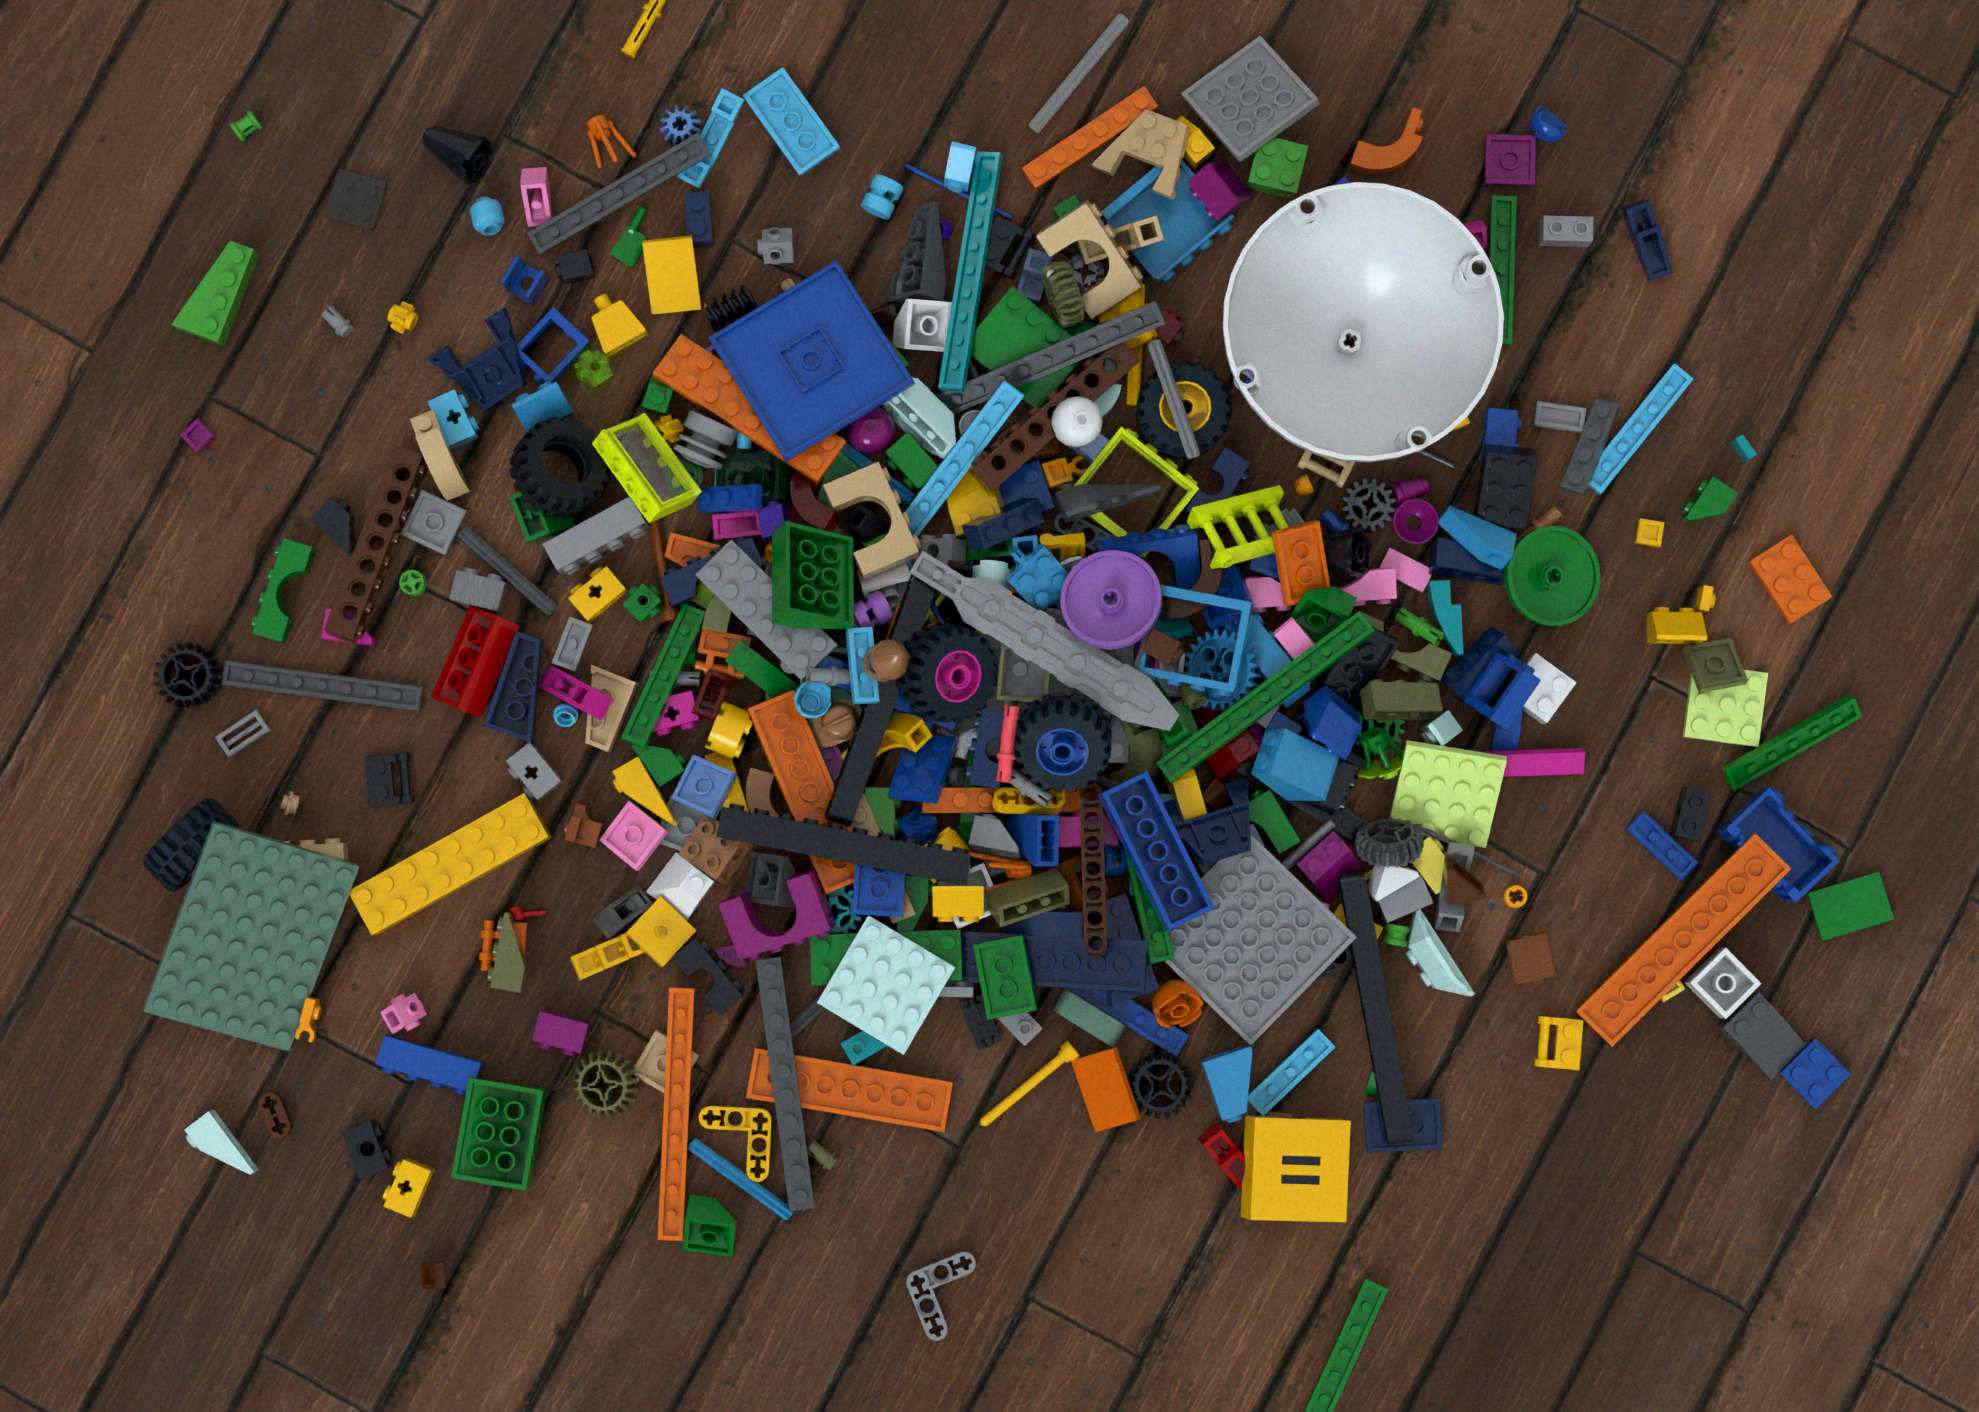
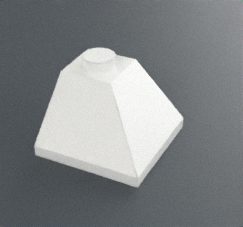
[892,298,952,352]
[646,852,716,921]

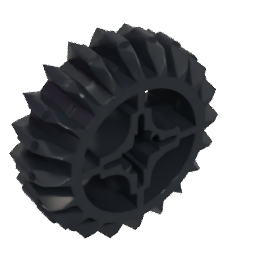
[153,642,223,710]
[1128,1051,1194,1119]

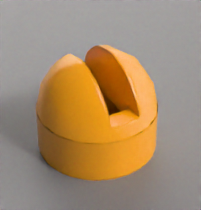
[1294,474,1315,496]

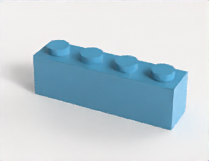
[1224,612,1310,708]

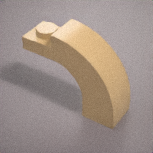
[1077,215,1164,265]
[410,410,470,501]

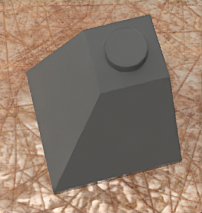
[746,851,797,909]

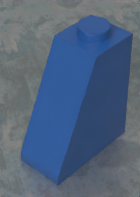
[1007,814,1059,867]

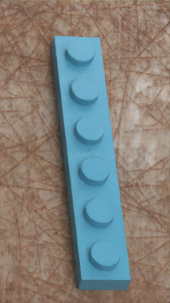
[1589,363,1694,495]

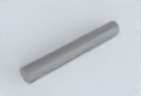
[1281,819,1336,870]

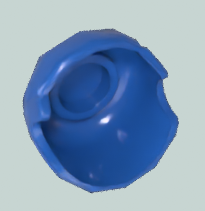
[1530,106,1566,143]

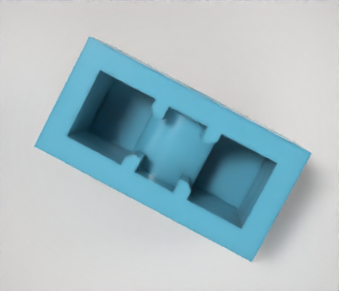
[427,389,480,450]

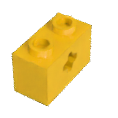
[568,566,628,623]
[382,1157,435,1218]

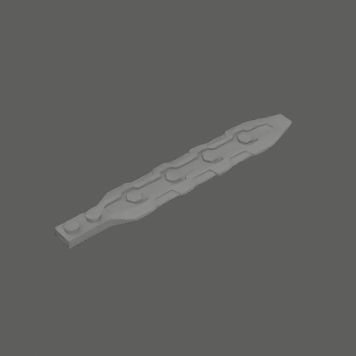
[909,551,1179,731]

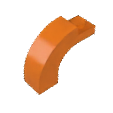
[1348,107,1424,175]

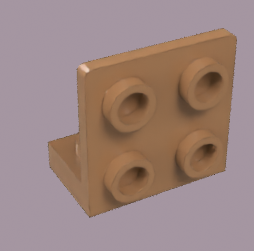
[679,815,754,886]

